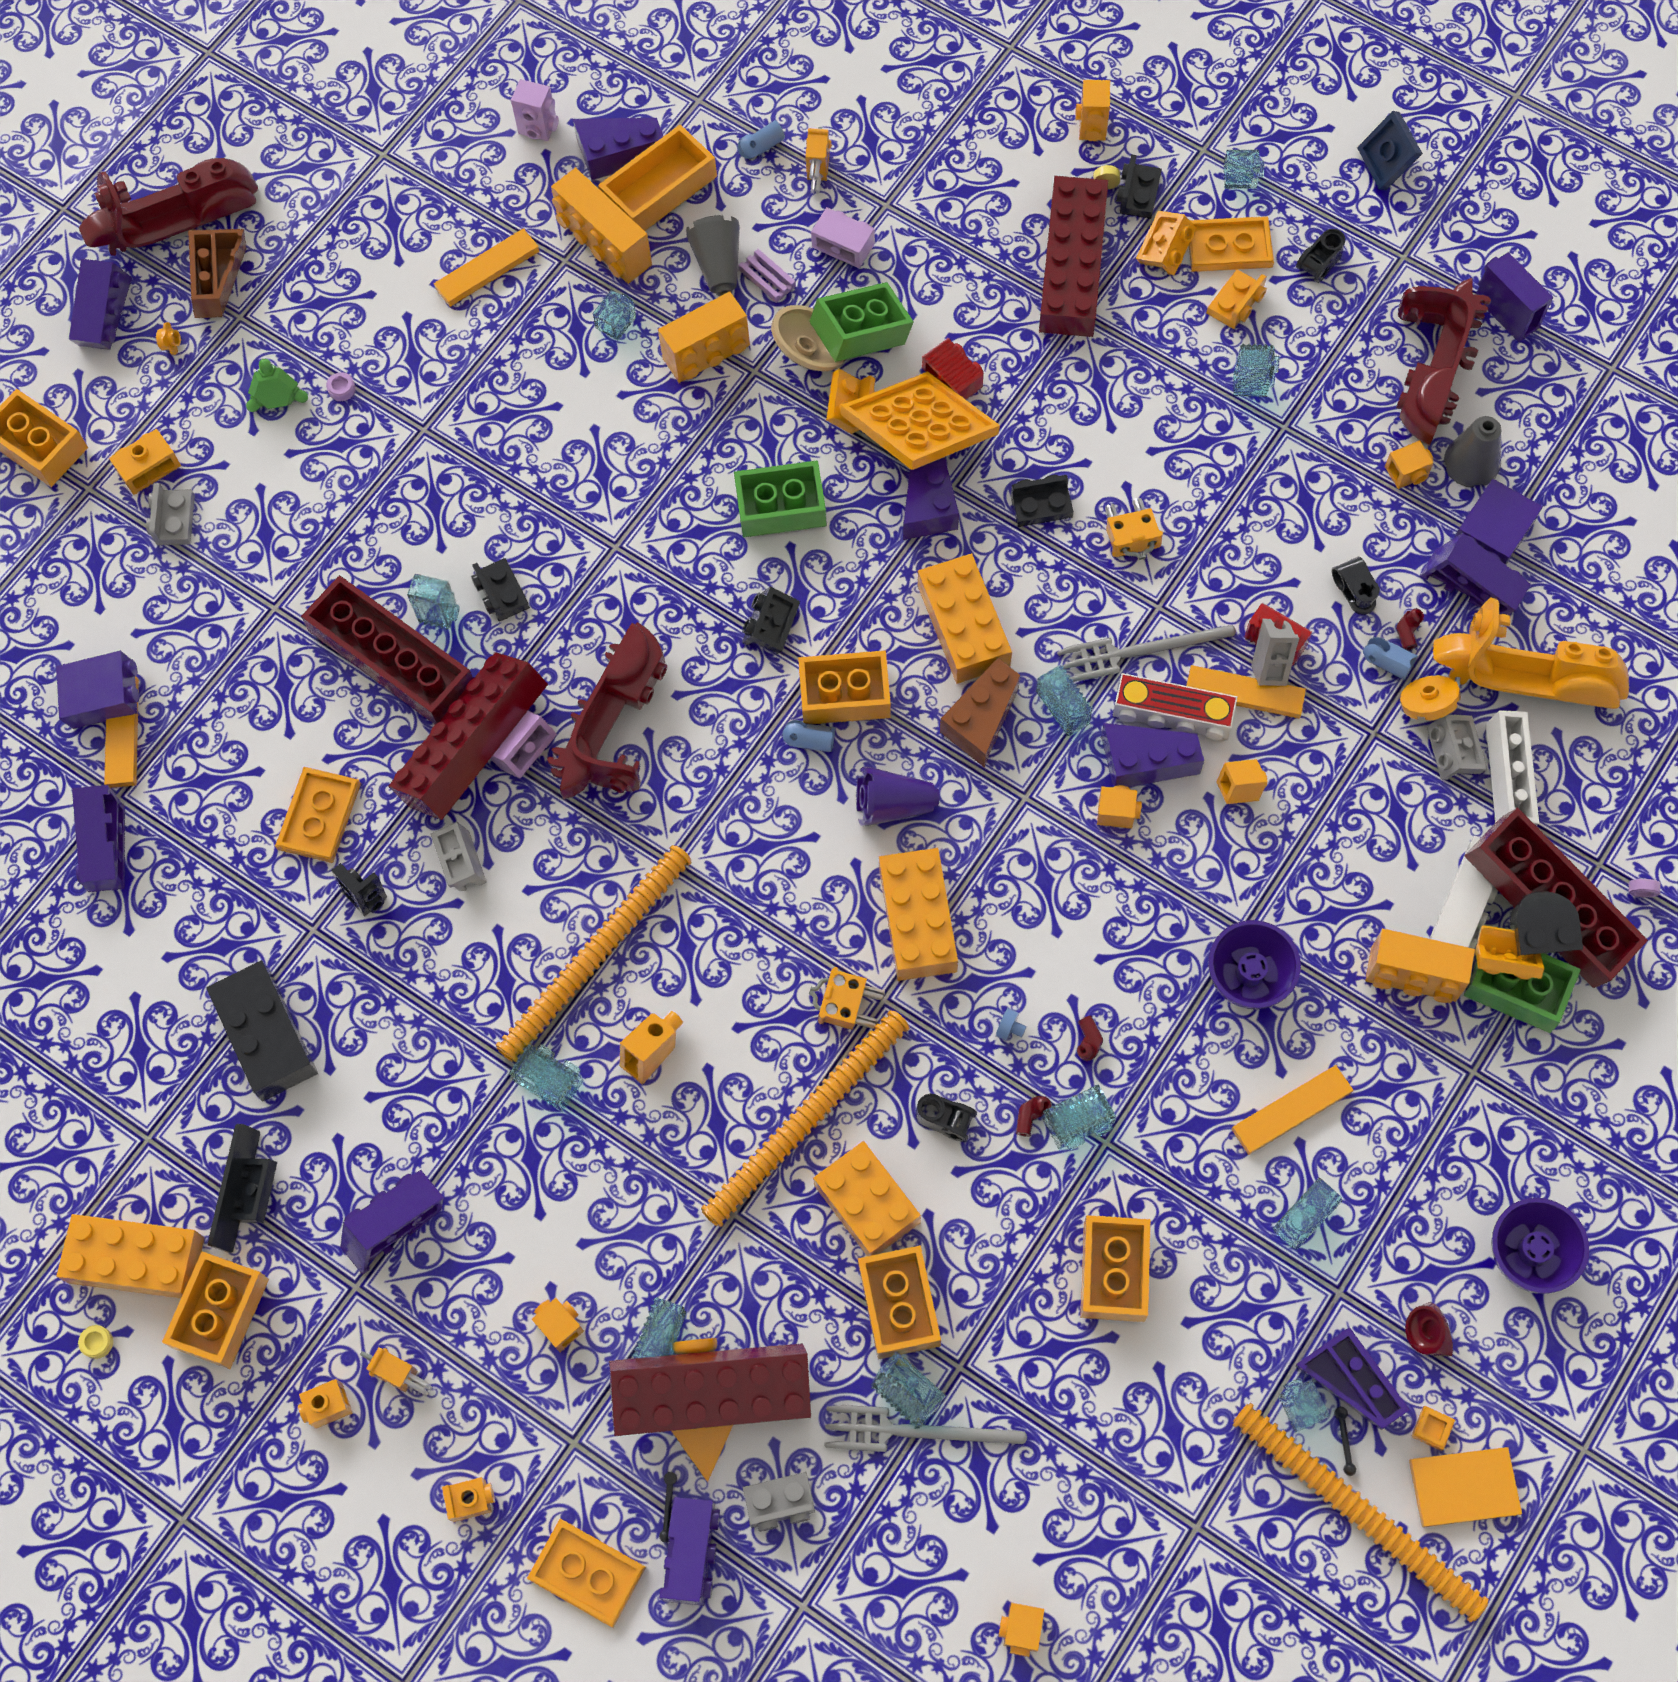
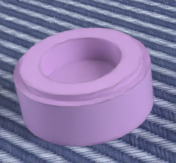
[326,372,356,401]
[1628,879,1660,897]

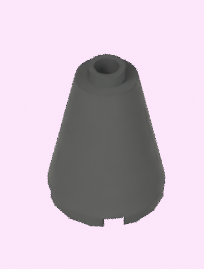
[686,215,740,296]
[1444,416,1502,487]

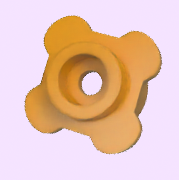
[156,322,181,355]

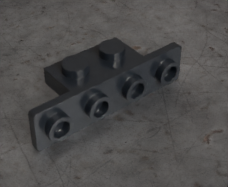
[208,1124,277,1253]

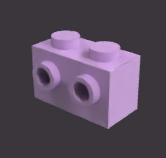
[511,79,559,141]
[811,207,875,269]
[490,711,557,778]

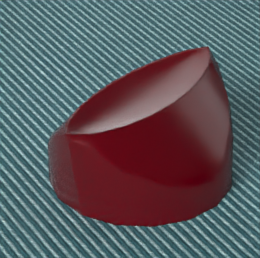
[1405,1302,1453,1357]

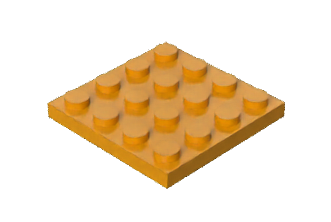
[840,372,1000,470]

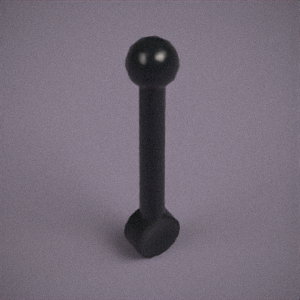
[1334,1406,1356,1476]
[659,1472,677,1543]

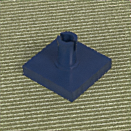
[1357,111,1423,190]

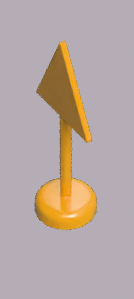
[671,1338,733,1482]

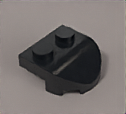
[1510,891,1583,956]

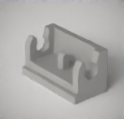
[1251,619,1299,686]
[431,822,487,891]

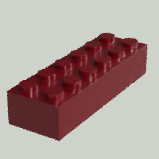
[1039,176,1108,337]
[301,575,473,724]
[388,652,548,820]
[1464,807,1648,988]
[609,1343,811,1436]

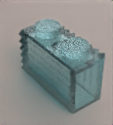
[1233,343,1279,397]
[407,574,460,630]
[1036,665,1093,736]
[509,1044,584,1112]
[1042,1084,1116,1151]
[1273,1178,1342,1249]
[632,1297,686,1358]
[871,1351,946,1429]

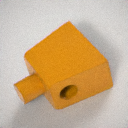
[619,1011,683,1085]

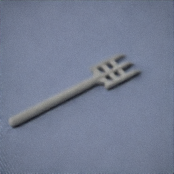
[1057,625,1236,684]
[824,1405,1027,1452]

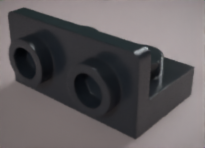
[1116,154,1162,219]
[1011,474,1074,527]
[471,558,530,622]
[742,586,800,654]
[331,863,387,917]

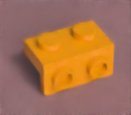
[1475,925,1544,979]

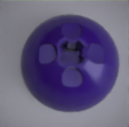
[1208,920,1301,1010]
[1491,1198,1589,1294]

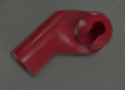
[1396,608,1424,651]
[1077,1016,1103,1061]
[1016,1096,1052,1137]

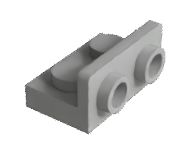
[146,483,195,545]
[1427,715,1487,780]
[743,1472,815,1532]

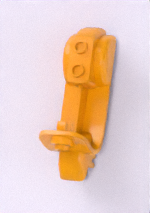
[1433,597,1629,709]

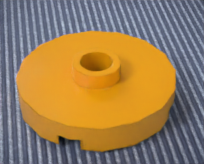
[1400,675,1461,720]

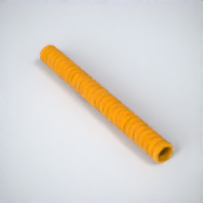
[495,845,692,1062]
[701,1010,910,1227]
[1233,1402,1489,1622]

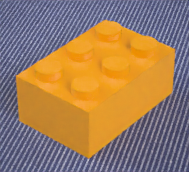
[658,291,750,383]
[0,388,89,487]
[798,650,891,724]
[1365,928,1475,1003]
[813,1141,921,1256]
[1080,1215,1151,1322]
[858,1245,941,1360]
[162,1251,269,1369]

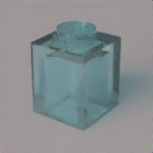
[1223,150,1264,189]
[593,290,636,341]
[1278,1378,1330,1433]

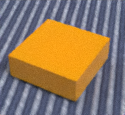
[1411,1406,1455,1451]

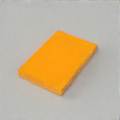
[1189,216,1274,272]
[275,767,361,863]
[1409,1447,1522,1527]
[526,1518,646,1628]

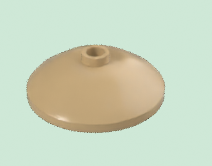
[771,305,845,371]

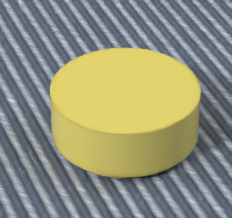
[1093,165,1120,189]
[78,1325,113,1359]

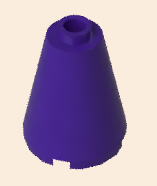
[856,767,940,826]

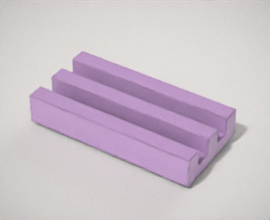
[739,249,796,303]

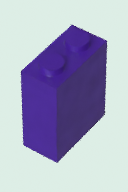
[1476,252,1553,342]
[1455,479,1543,565]
[56,650,140,729]

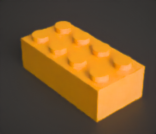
[598,125,717,231]
[551,167,652,284]
[917,553,1012,684]
[879,848,958,981]
[56,1214,205,1298]

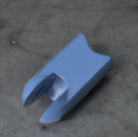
[738,120,785,159]
[1363,637,1418,680]
[782,720,835,752]

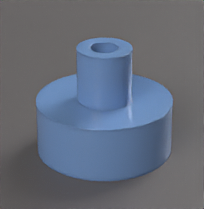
[996,1008,1027,1041]

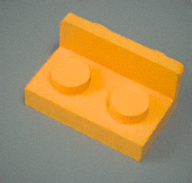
[1136,211,1196,275]
[1206,269,1267,329]
[826,369,875,434]

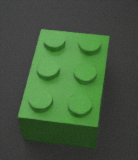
[809,282,914,362]
[734,460,827,538]
[1463,953,1581,1033]

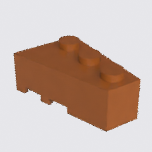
[188,229,247,318]
[940,658,1020,768]

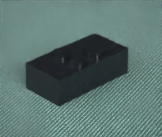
[206,960,318,1102]

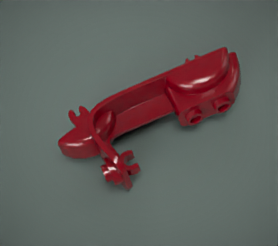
[79,158,258,256]
[1396,278,1491,446]
[547,622,667,800]

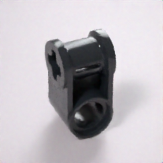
[1296,229,1346,283]
[1332,556,1380,615]
[915,1093,977,1142]

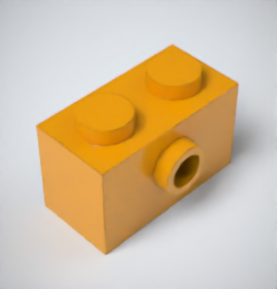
[1075,79,1110,141]
[109,429,181,495]

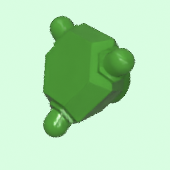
[246,358,308,412]

